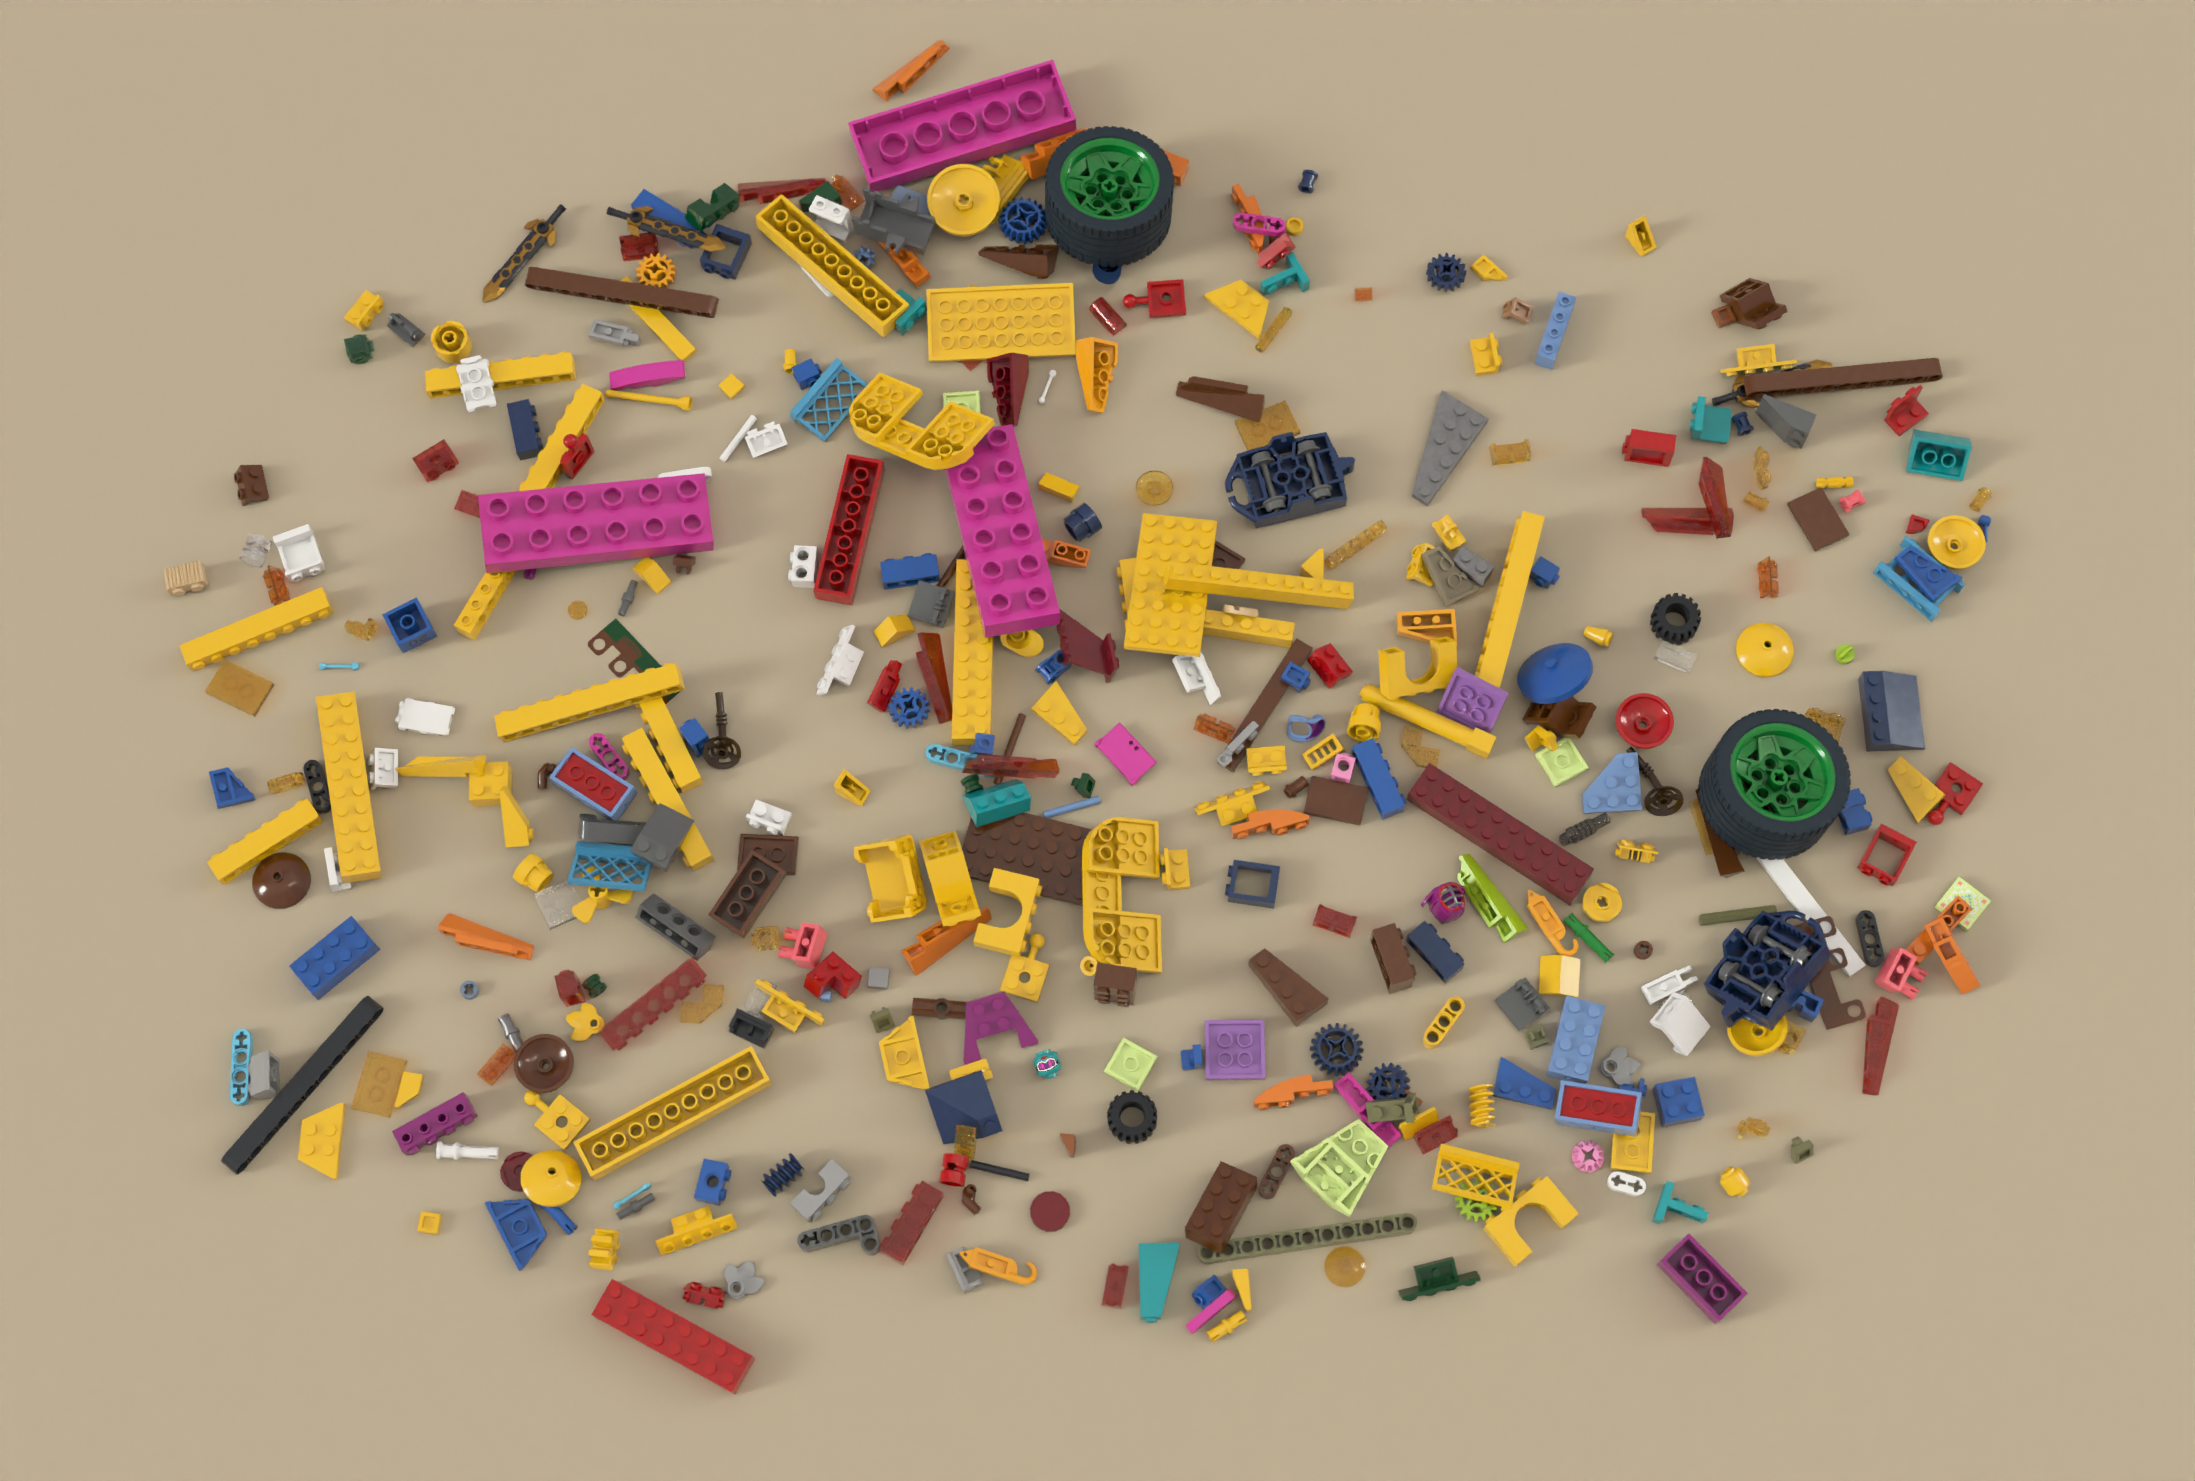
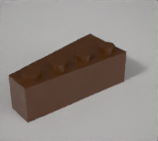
[1249,948,1329,1027]

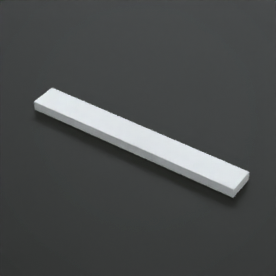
[1756,857,1866,977]

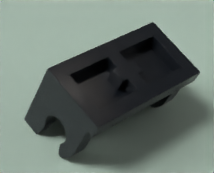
[729,1008,774,1049]

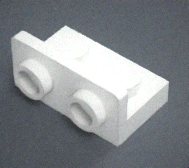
[744,421,787,458]
[368,748,398,790]
[746,800,792,835]
[324,847,351,892]

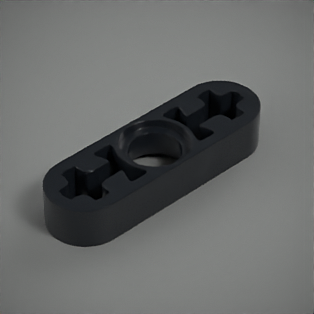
[303,760,331,813]
[1855,910,1884,967]

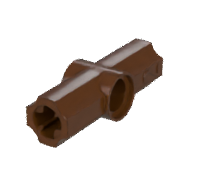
[912,998,966,1020]

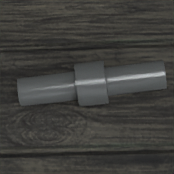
[618,580,638,617]
[616,1193,655,1220]

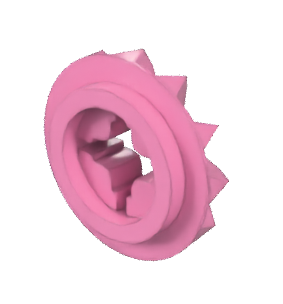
[1572,1140,1604,1173]

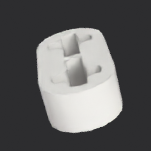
[1607,1172,1646,1197]

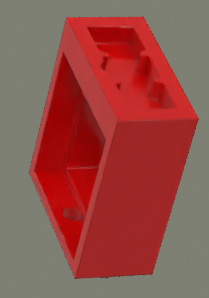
[1622,429,1676,467]
[1857,823,1917,886]

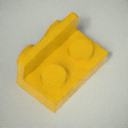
[344,290,385,331]
[1470,333,1502,376]
[1406,542,1435,587]
[1246,745,1287,776]
[1160,848,1190,890]
[949,1058,993,1080]

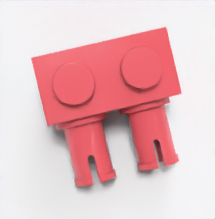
[778,922,827,969]
[1874,947,1927,999]

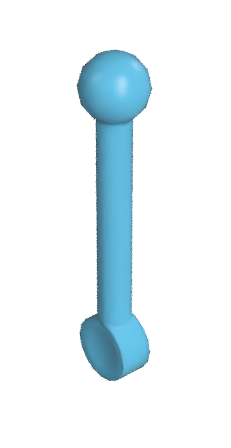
[319,662,359,671]
[613,1183,651,1209]

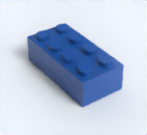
[289,916,380,1000]

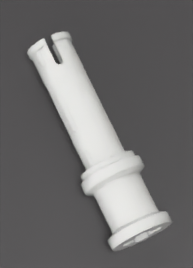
[436,1141,499,1160]

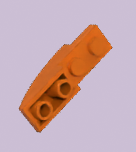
[1231,183,1264,254]
[1041,538,1091,568]
[1231,810,1310,840]
[1905,896,1973,966]
[1924,916,1981,994]
[1254,1075,1333,1110]

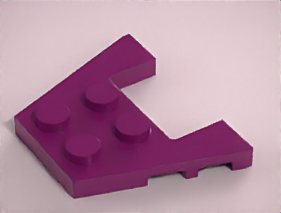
[963,991,1039,1065]

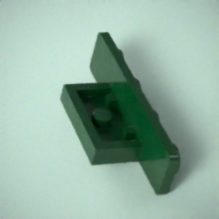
[1398,1257,1481,1301]

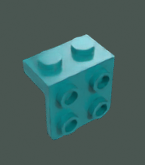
[895,289,927,336]
[1689,396,1732,444]

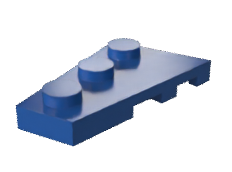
[1894,546,1963,602]
[1493,1057,1556,1110]

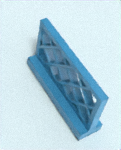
[790,358,868,442]
[567,841,654,892]

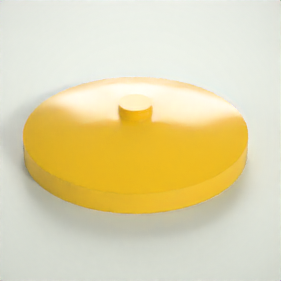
[927,164,1000,237]

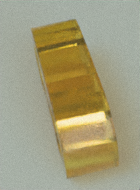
[267,772,305,794]

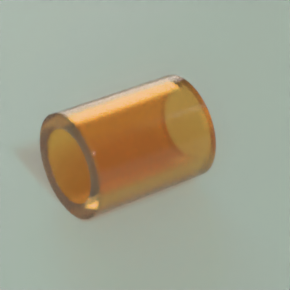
[1355,287,1372,301]

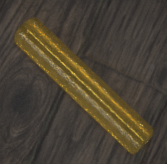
[1255,307,1292,353]

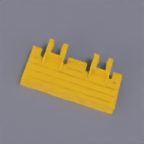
[982,155,1030,224]

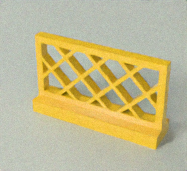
[1431,1143,1520,1209]

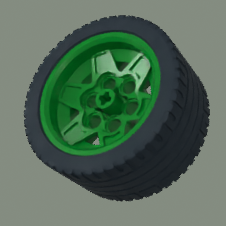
[1045,126,1174,267]
[1698,709,1851,860]

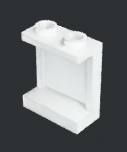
[809,195,853,244]
[273,524,326,582]
[1650,992,1711,1056]

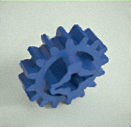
[888,687,930,729]

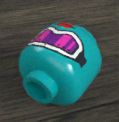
[1033,1049,1062,1080]

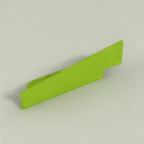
[1457,853,1528,943]

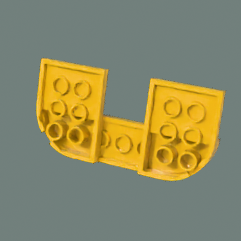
[849,372,995,470]
[1082,817,1162,974]

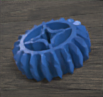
[999,197,1047,245]

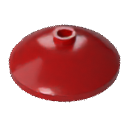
[1615,693,1674,749]

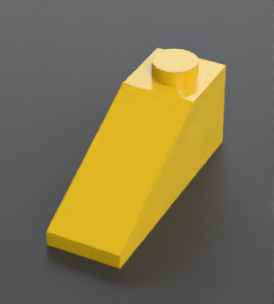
[499,786,534,847]

